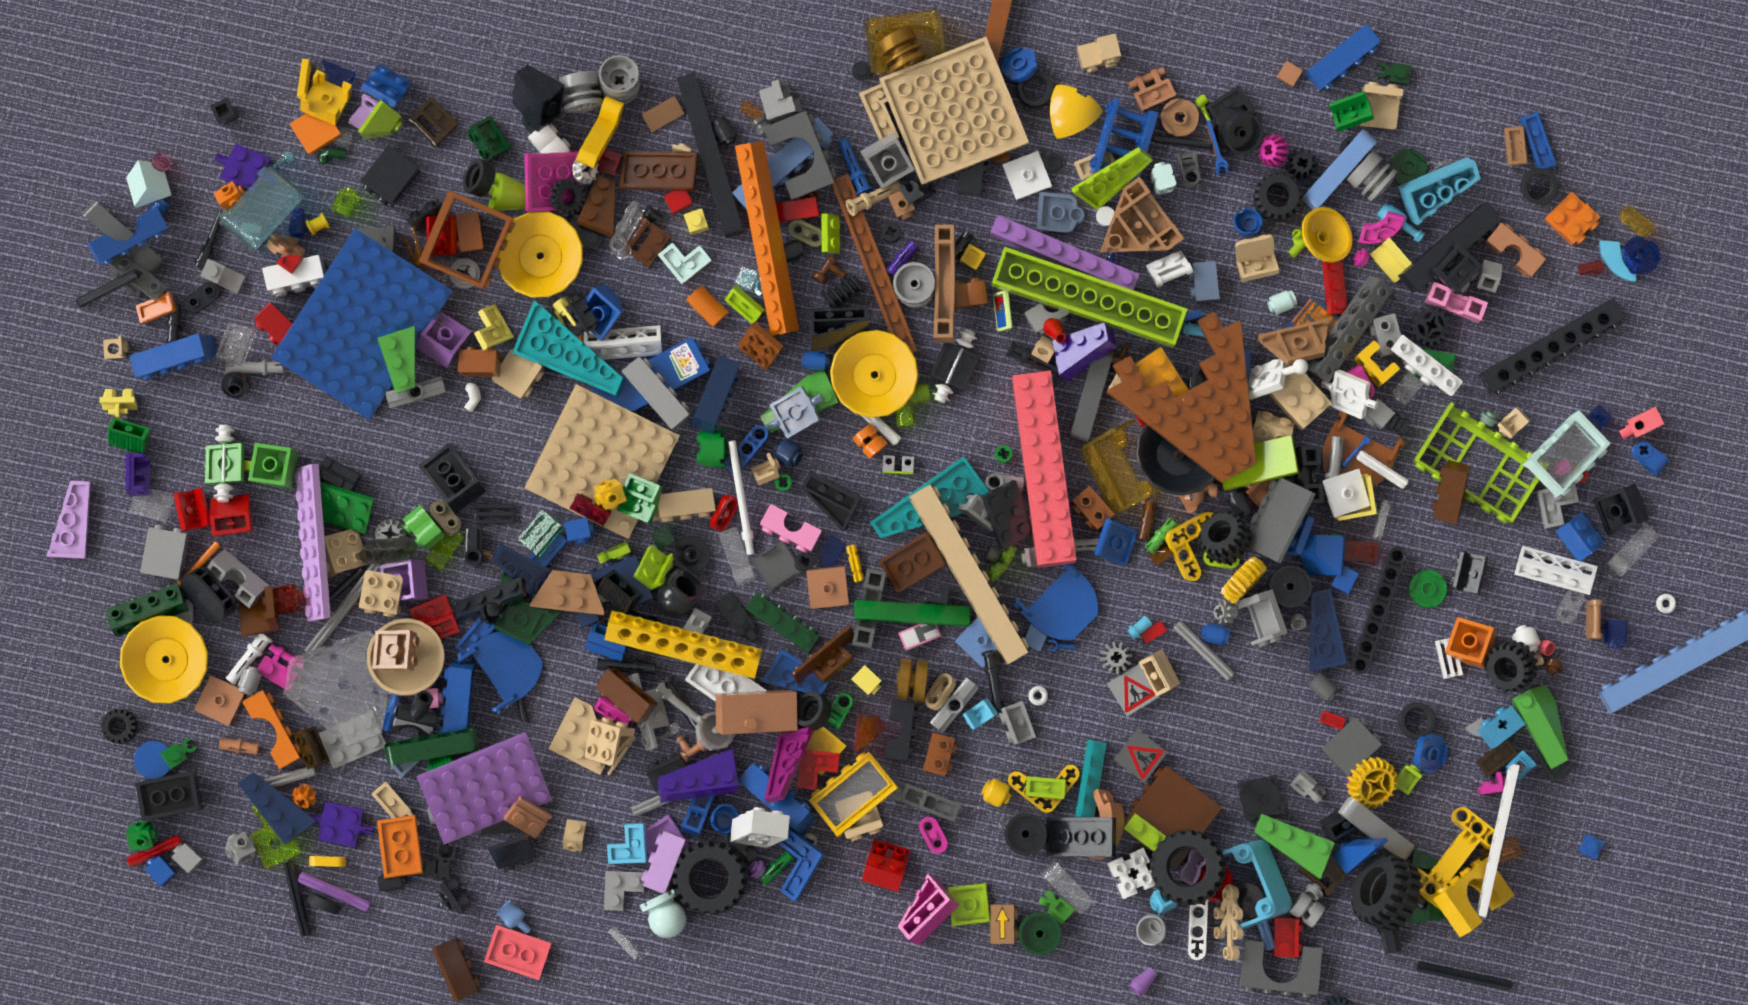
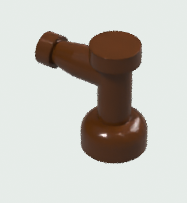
[812,255,846,285]

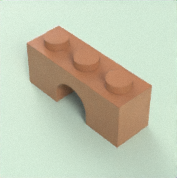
[1484,223,1546,279]

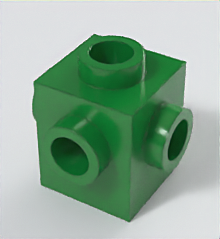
[126,821,158,851]

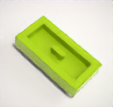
[821,213,840,254]
[724,285,765,324]
[1025,776,1066,799]
[1124,813,1166,851]

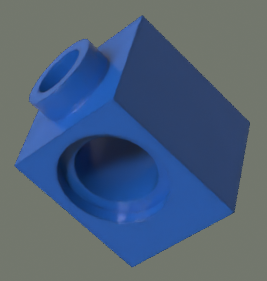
[145,856,177,886]

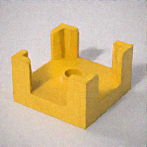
[300,70,352,126]
[1353,340,1400,388]

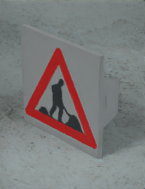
[1107,664,1160,716]

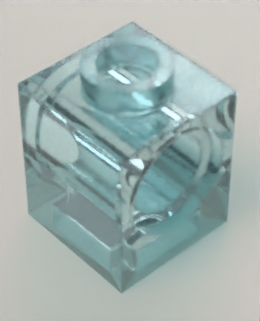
[735,266,762,296]

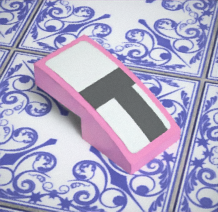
[898,624,941,651]

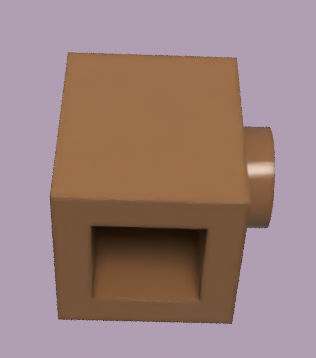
[888,191,915,220]

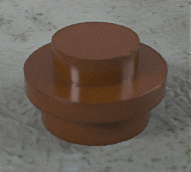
[1543,658,1563,674]

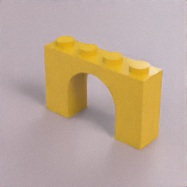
[1433,857,1514,937]

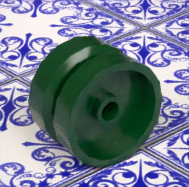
[1018,912,1061,955]

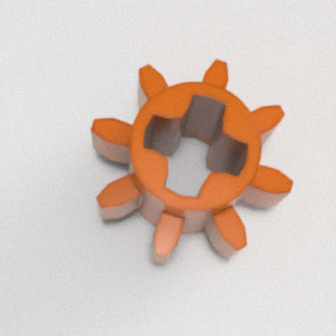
[292,785,317,809]

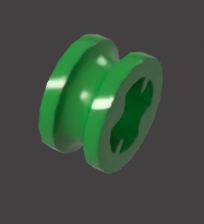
[995,445,1012,463]
[774,474,792,492]

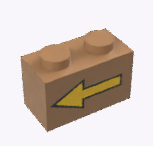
[990,904,1018,944]

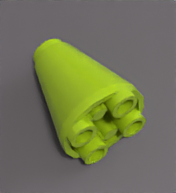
[488,172,525,211]

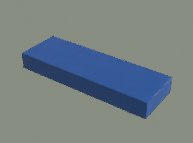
[1519,112,1557,170]

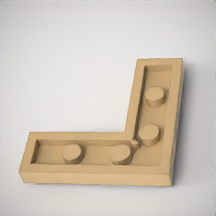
[859,84,899,140]

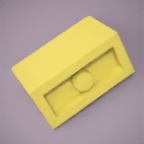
[1370,237,1412,283]

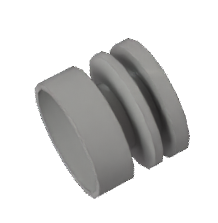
[599,55,640,104]
[558,71,603,113]
[1347,150,1398,202]

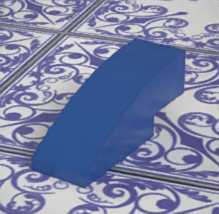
[680,796,715,838]

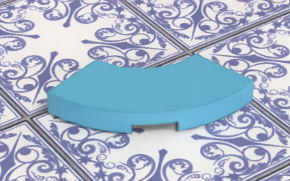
[1599,240,1637,282]

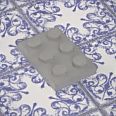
[318,711,386,769]

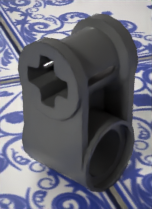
[1176,150,1200,189]

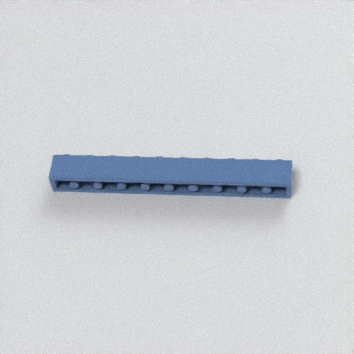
[1598,609,1748,713]

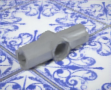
[386,376,446,408]
[930,678,979,733]

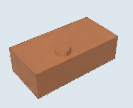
[715,690,797,735]

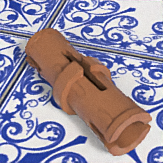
[219,737,259,755]

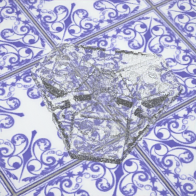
[283,630,388,746]

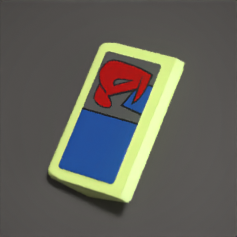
[993,291,1012,331]

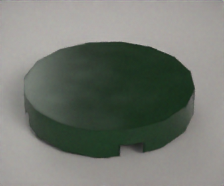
[1389,149,1427,185]

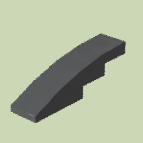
[882,778,961,822]

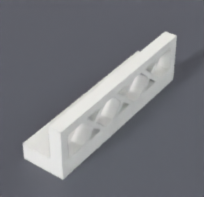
[584,325,662,360]
[1514,546,1598,595]

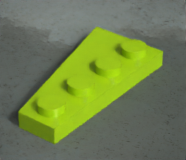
[1071,147,1153,211]

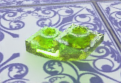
[988,546,1017,583]

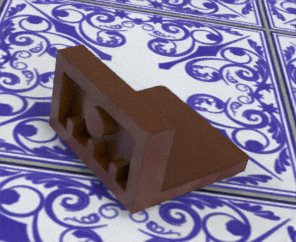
[239,586,280,637]

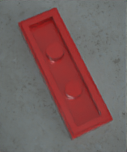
[776,197,819,223]

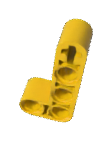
[576,96,624,169]

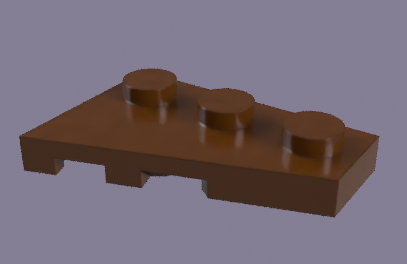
[577,174,615,237]

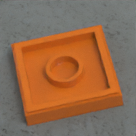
[289,113,342,156]

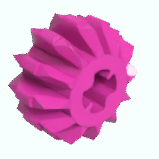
[1257,134,1291,167]

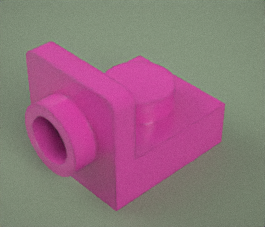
[1477,772,1506,795]

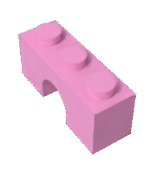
[1424,282,1488,323]
[760,504,822,553]

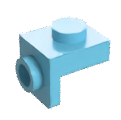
[963,698,998,730]

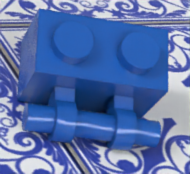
[1555,511,1605,561]

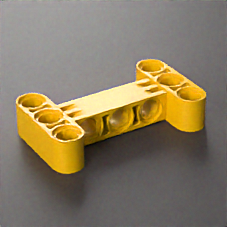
[1417,807,1495,910]

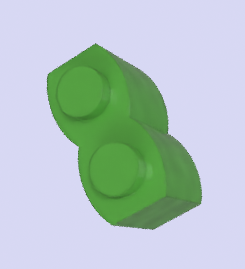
[402,505,445,550]

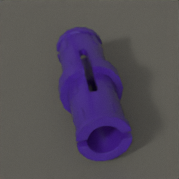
[886,240,919,277]

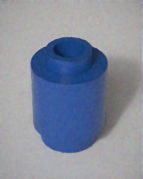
[802,351,830,370]
[1201,622,1230,645]

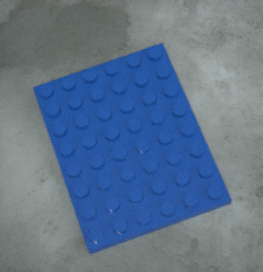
[271,228,453,420]

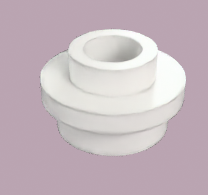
[1656,594,1676,613]
[1029,686,1048,705]

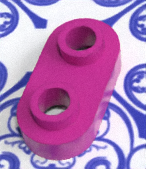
[919,817,948,853]

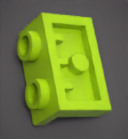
[633,545,674,590]

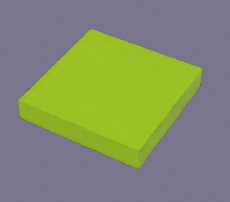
[948,883,990,926]

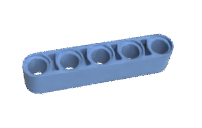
[1302,129,1378,210]

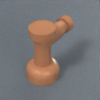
[676,735,708,763]

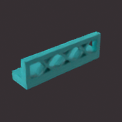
[1075,740,1107,817]

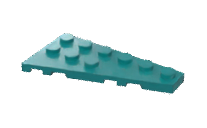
[512,300,624,396]
[870,456,989,538]

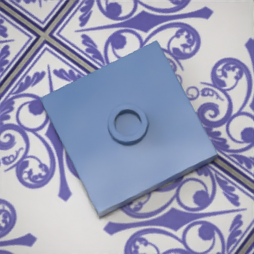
[955,617,997,668]

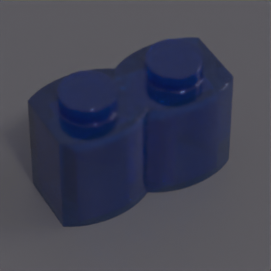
[1604,620,1628,649]

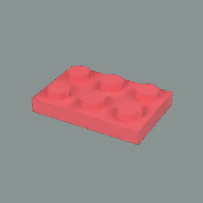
[484,925,552,980]

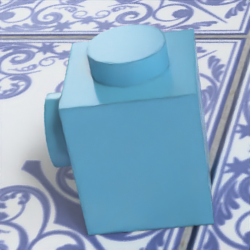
[1150,889,1178,915]

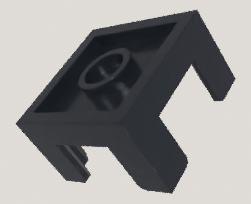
[1237,775,1285,821]

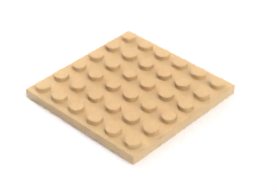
[879,37,1029,185]
[524,384,680,539]

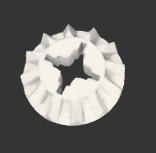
[573,158,599,184]

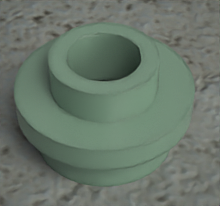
[1480,410,1499,427]

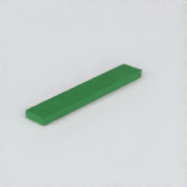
[854,600,970,627]

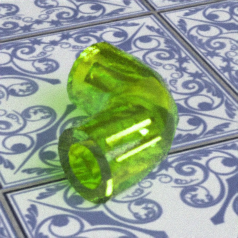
[895,383,931,428]

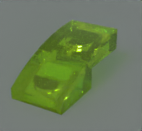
[425,533,464,571]

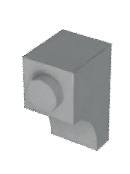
[200,259,246,295]

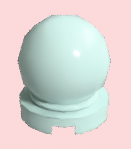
[639,889,686,938]

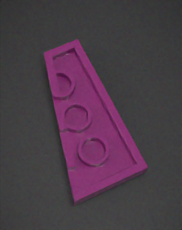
[764,727,814,803]

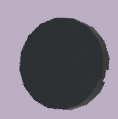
[1234,881,1265,921]

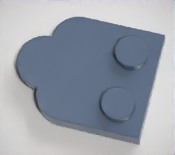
[1036,192,1085,234]

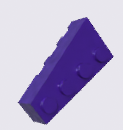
[657,749,739,803]

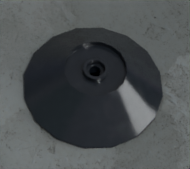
[1136,424,1215,496]

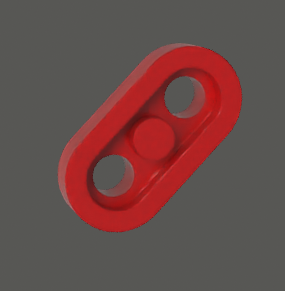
[710,494,739,532]

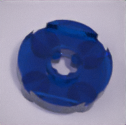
[1621,236,1660,275]

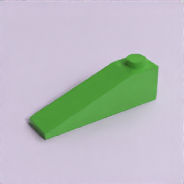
[760,370,838,433]

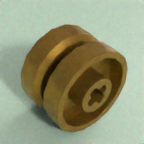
[896,658,928,703]

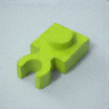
[597,541,631,564]

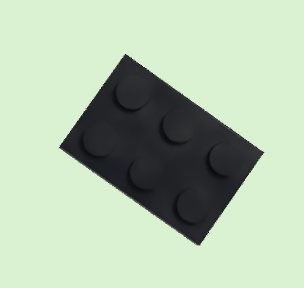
[981,480,1033,549]

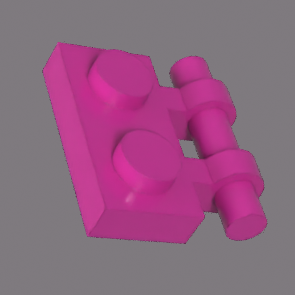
[257,644,305,691]

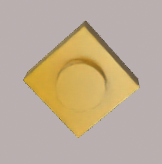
[960,244,986,270]

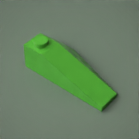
[1512,685,1568,770]

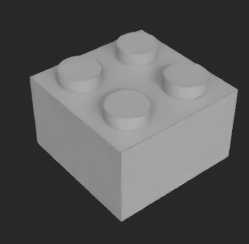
[860,132,915,189]

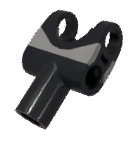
[391,691,437,737]

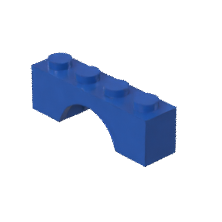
[86,207,168,265]

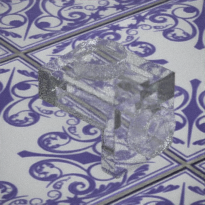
[1392,372,1424,404]

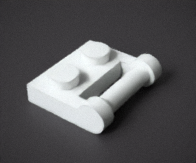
[1146,250,1193,288]

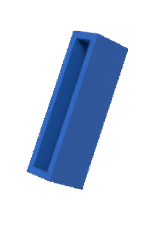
[1305,24,1381,92]

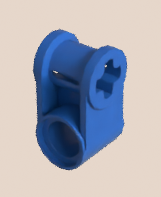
[1631,441,1670,476]

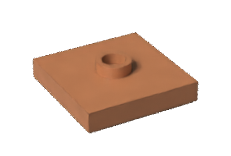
[806,566,849,609]
[194,675,245,726]

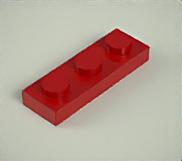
[1322,260,1347,315]

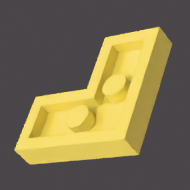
[474,304,514,350]

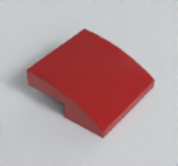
[409,594,460,639]

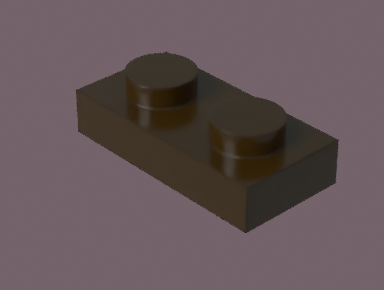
[1475,739,1518,777]

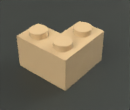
[1076,33,1121,73]

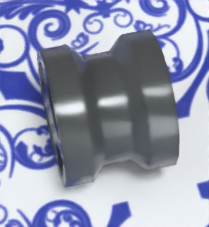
[750,113,773,136]

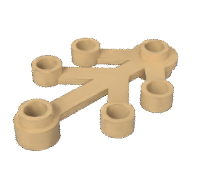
[1213,884,1243,961]

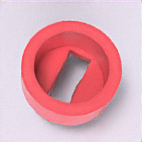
[1538,640,1555,657]

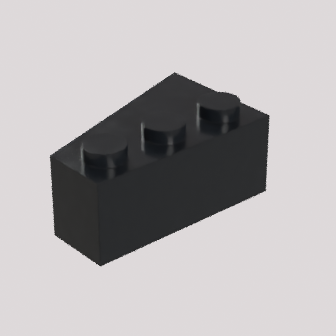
[801,470,862,532]

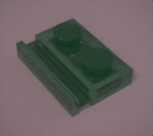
[517,510,564,557]

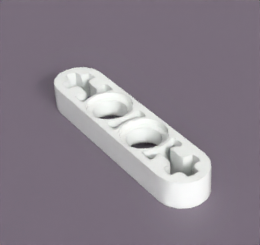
[1188,900,1208,960]

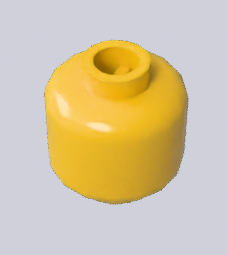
[981,779,1011,807]

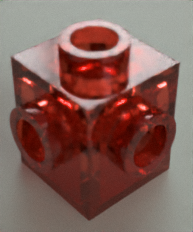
[274,584,304,615]

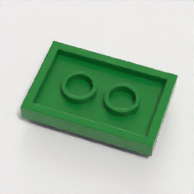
[320,481,375,534]

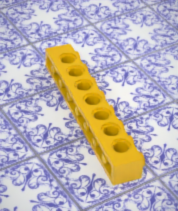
[604,611,762,679]

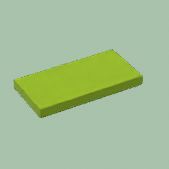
[1222,435,1299,491]

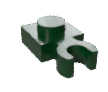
[1376,62,1412,85]

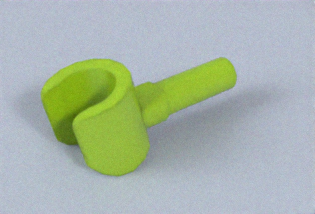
[1195,95,1211,121]

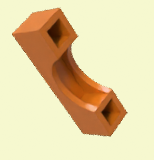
[242,690,302,769]

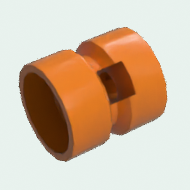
[852,423,888,460]

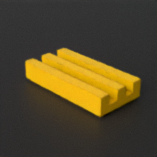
[297,59,312,100]

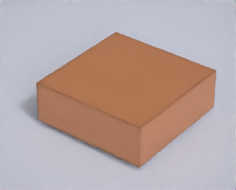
[1276,61,1303,87]

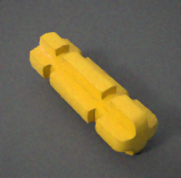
[846,544,864,582]

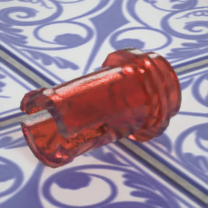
[1578,259,1603,276]

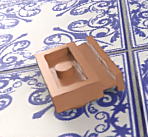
[503,796,552,839]

